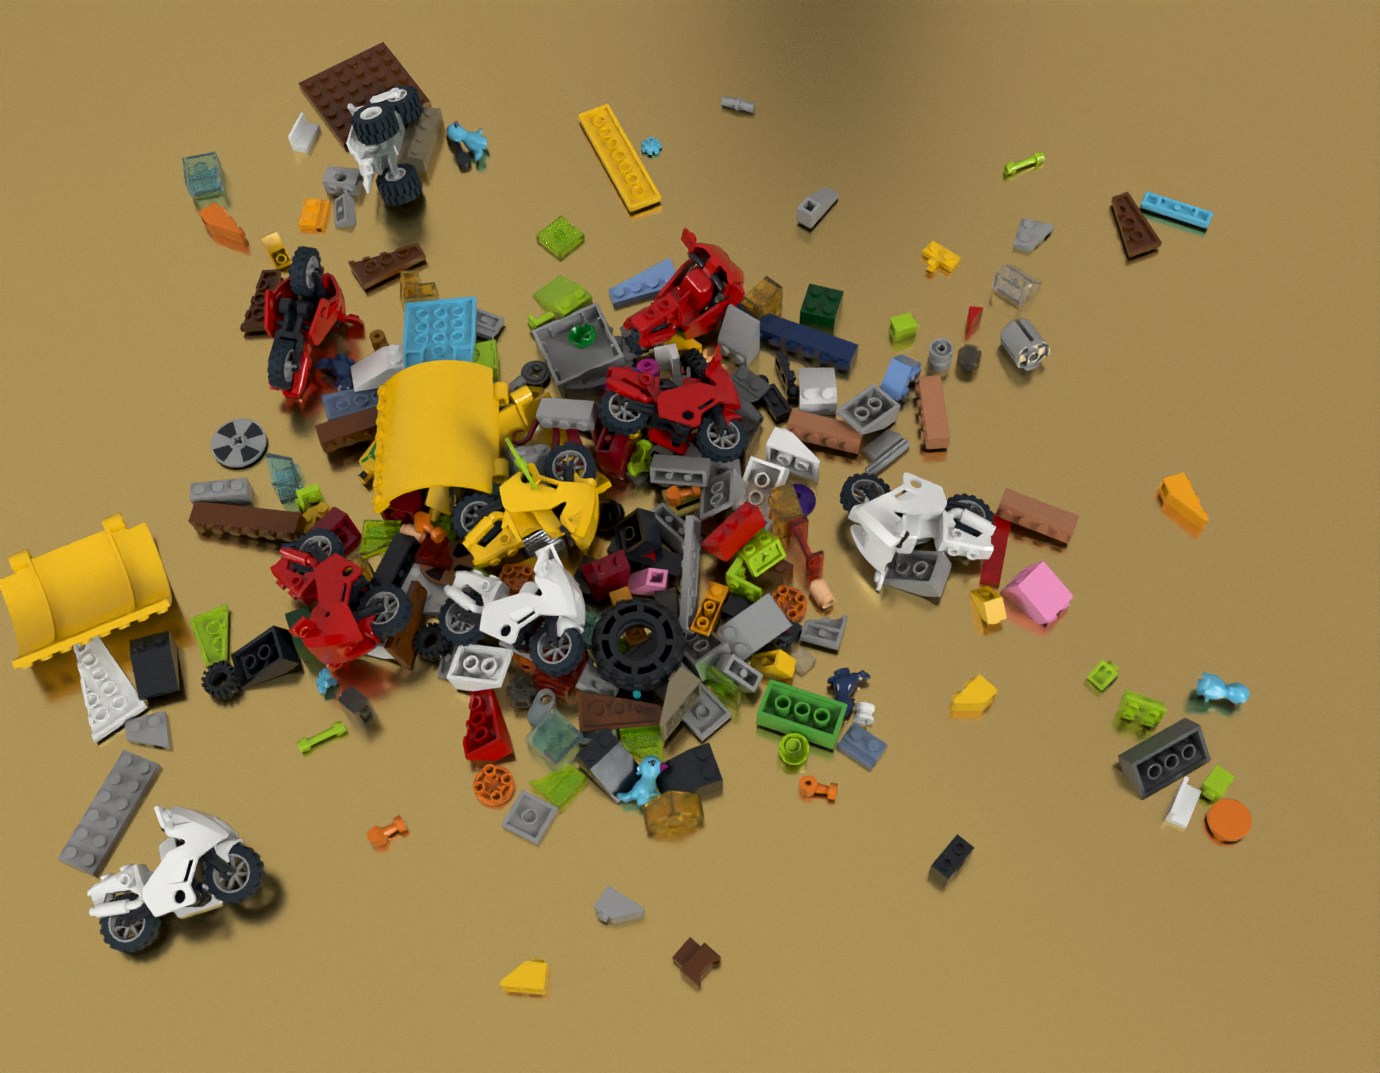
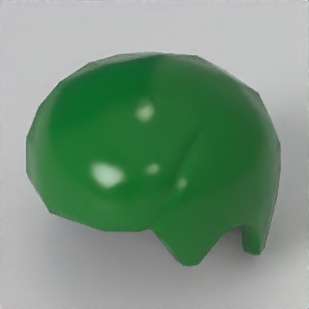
[568,323,597,349]

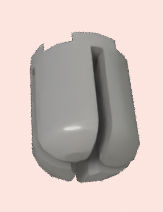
[1000,318,1050,371]

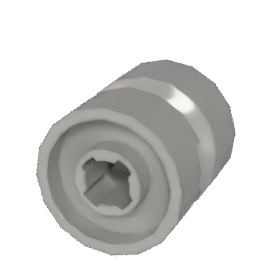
[927,338,954,372]

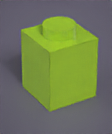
[889,312,918,342]
[1199,764,1235,802]

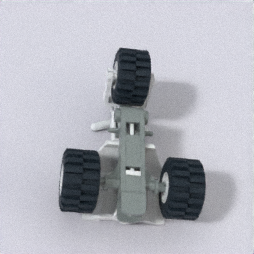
[346,85,423,205]

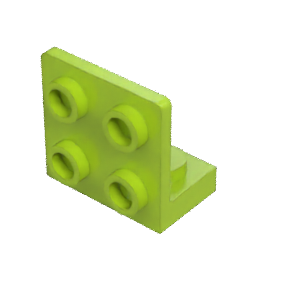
[735,528,786,578]
[726,556,762,603]
[1117,689,1167,727]

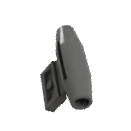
[731,364,770,429]

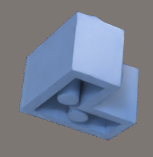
[880,354,921,401]

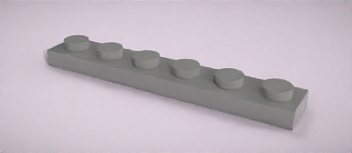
[678,515,701,634]

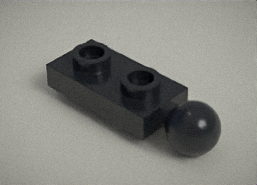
[775,350,799,399]
[758,375,792,421]

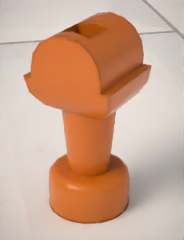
[665,486,701,507]
[414,511,446,543]
[799,775,838,800]
[367,815,407,847]

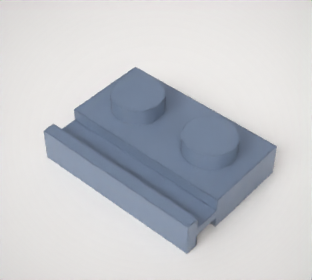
[837,722,888,770]

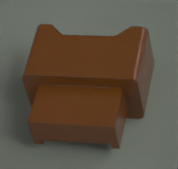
[672,937,721,989]

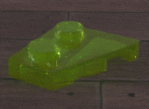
[359,520,403,556]

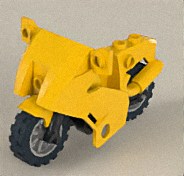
[452,442,599,569]

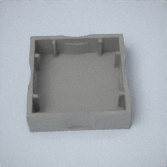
[532,302,626,397]

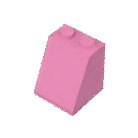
[1000,561,1074,625]

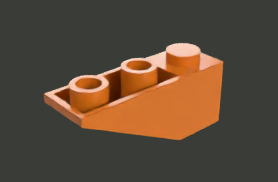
[198,202,246,245]

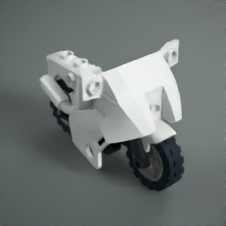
[840,472,996,591]
[437,551,586,677]
[87,806,265,952]

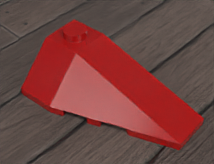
[463,688,513,761]

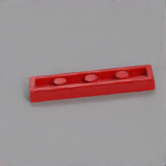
[980,513,1011,586]

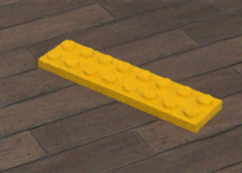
[578,104,661,212]

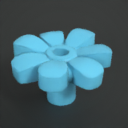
[641,137,662,155]
[316,668,337,694]

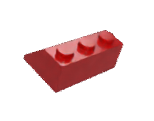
[700,501,766,562]

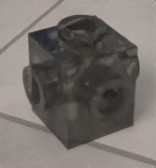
[506,676,536,708]

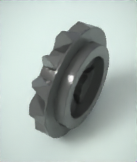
[521,360,550,386]

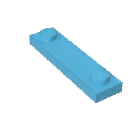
[1140,191,1214,229]

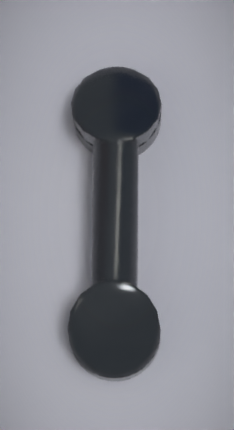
[446,135,471,170]

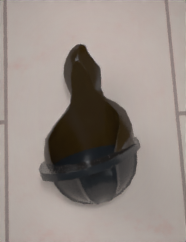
[597,499,626,532]

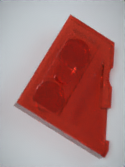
[415,533,451,571]

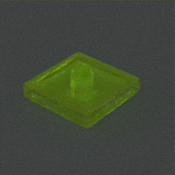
[536,216,585,258]
[705,665,741,710]

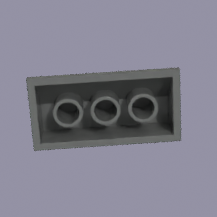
[1118,718,1211,799]

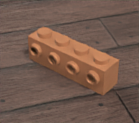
[914,375,950,449]
[786,409,863,454]
[995,488,1079,544]

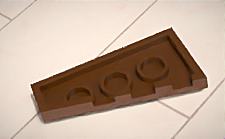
[1111,192,1162,257]
[348,243,426,289]
[240,269,281,332]
[384,581,428,669]
[577,690,661,732]

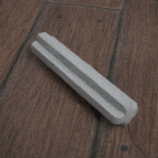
[865,438,910,475]

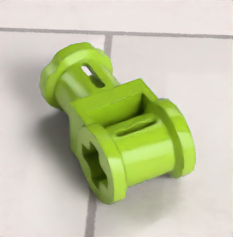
[627,439,652,477]

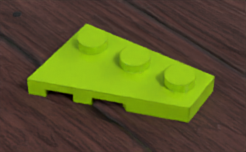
[189,604,229,670]

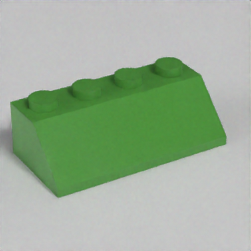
[756,679,848,750]

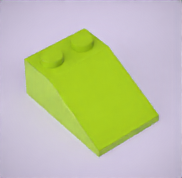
[533,275,593,320]

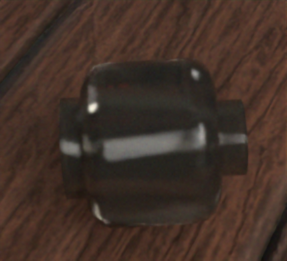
[956,344,982,373]

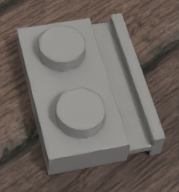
[476,308,505,340]

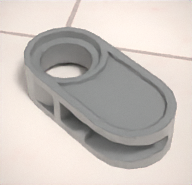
[527,689,556,728]

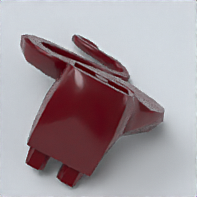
[512,404,634,480]

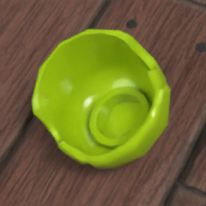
[778,732,809,765]

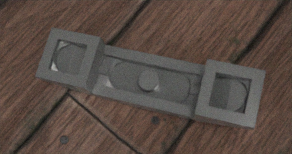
[564,361,634,399]

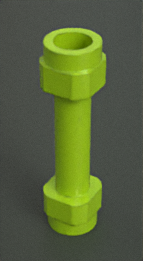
[1004,152,1045,175]
[297,720,347,752]

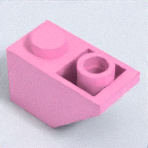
[628,568,669,598]

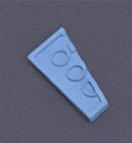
[608,258,676,307]

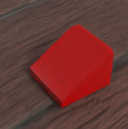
[966,306,983,331]

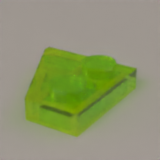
[620,726,664,763]
[529,764,587,809]

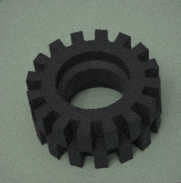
[680,348,709,379]
[413,622,452,661]
[201,661,242,700]

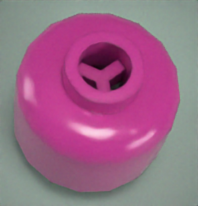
[636,358,660,377]

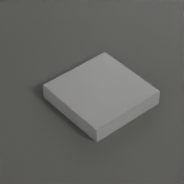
[501,790,559,846]

